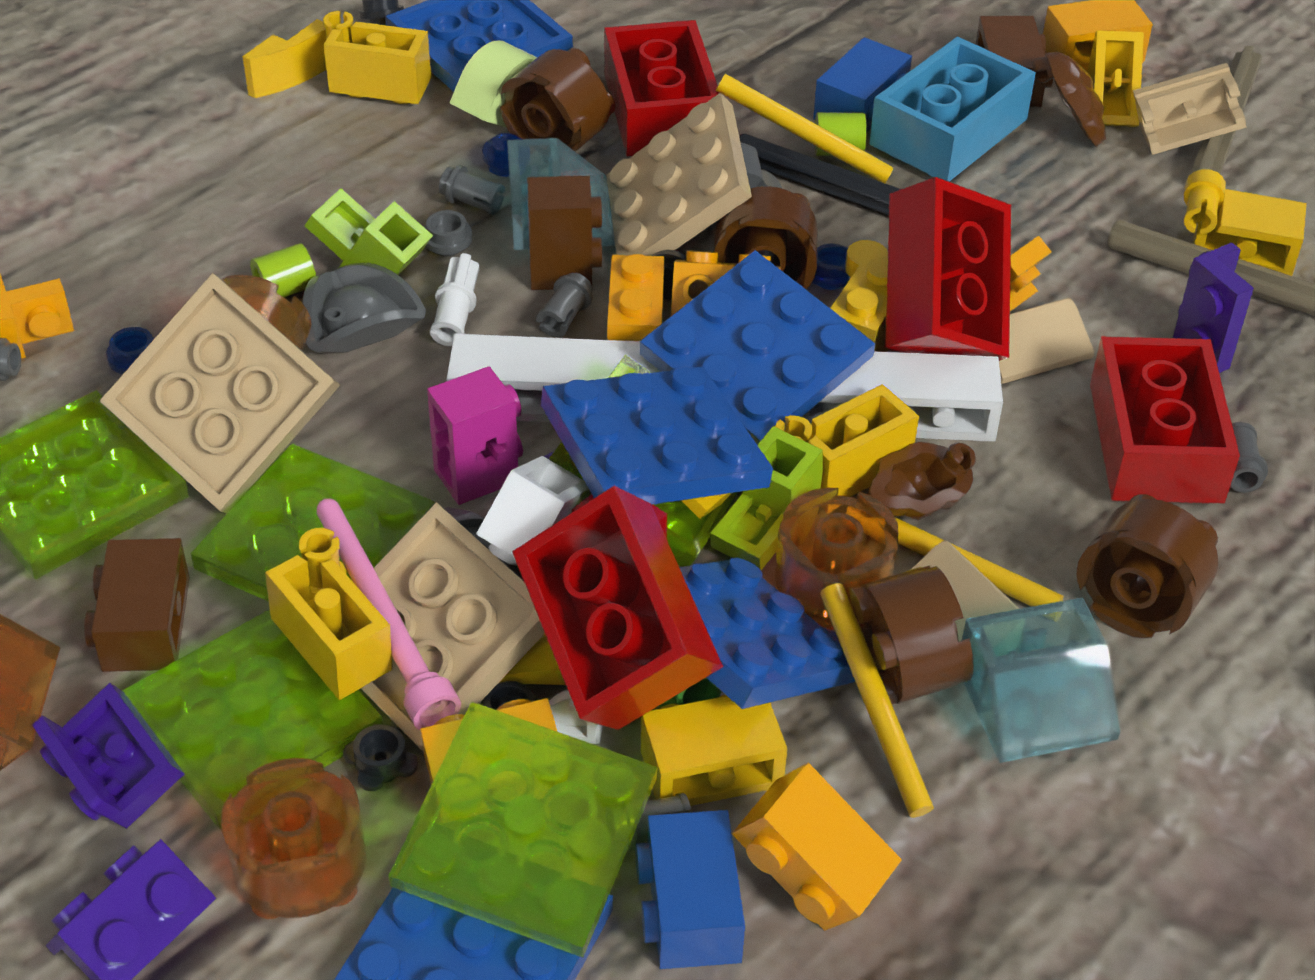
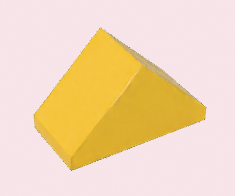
[1087,30,1144,127]

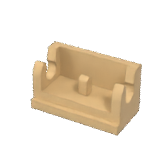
[1133,63,1247,155]

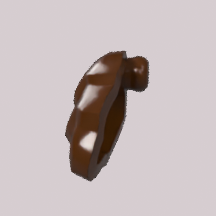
[1032,51,1106,147]
[867,442,976,520]

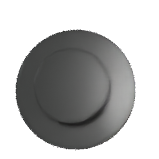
[424,210,472,256]

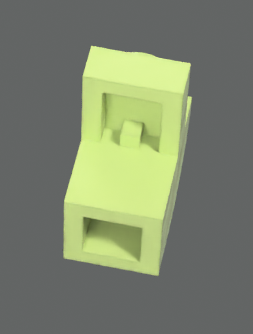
[450,40,537,127]

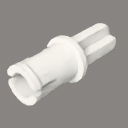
[430,253,479,346]

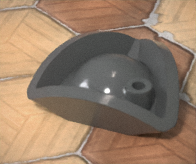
[302,263,426,352]

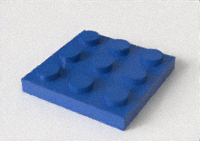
[385,0,573,92]
[640,250,875,445]
[541,367,773,505]
[679,558,855,709]
[334,824,613,980]

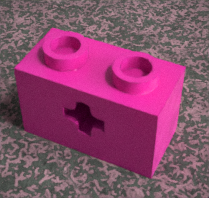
[427,366,523,505]

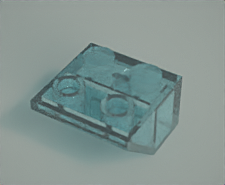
[507,138,614,250]
[962,597,1120,763]

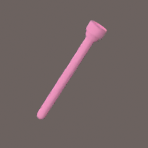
[316,498,461,730]

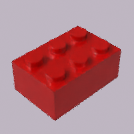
[604,20,719,157]
[885,177,1011,361]
[1090,336,1240,504]
[512,486,723,730]

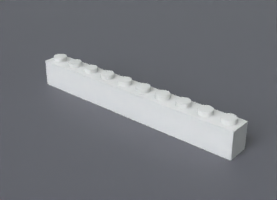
[447,334,1003,441]

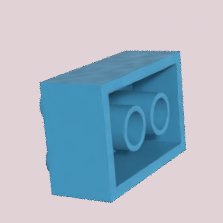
[869,36,1036,182]

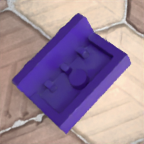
[1172,243,1254,373]
[32,683,185,829]
[45,839,217,980]

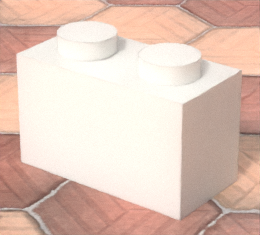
[476,456,590,566]

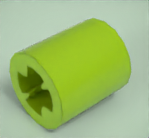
[814,112,866,156]
[250,243,316,303]

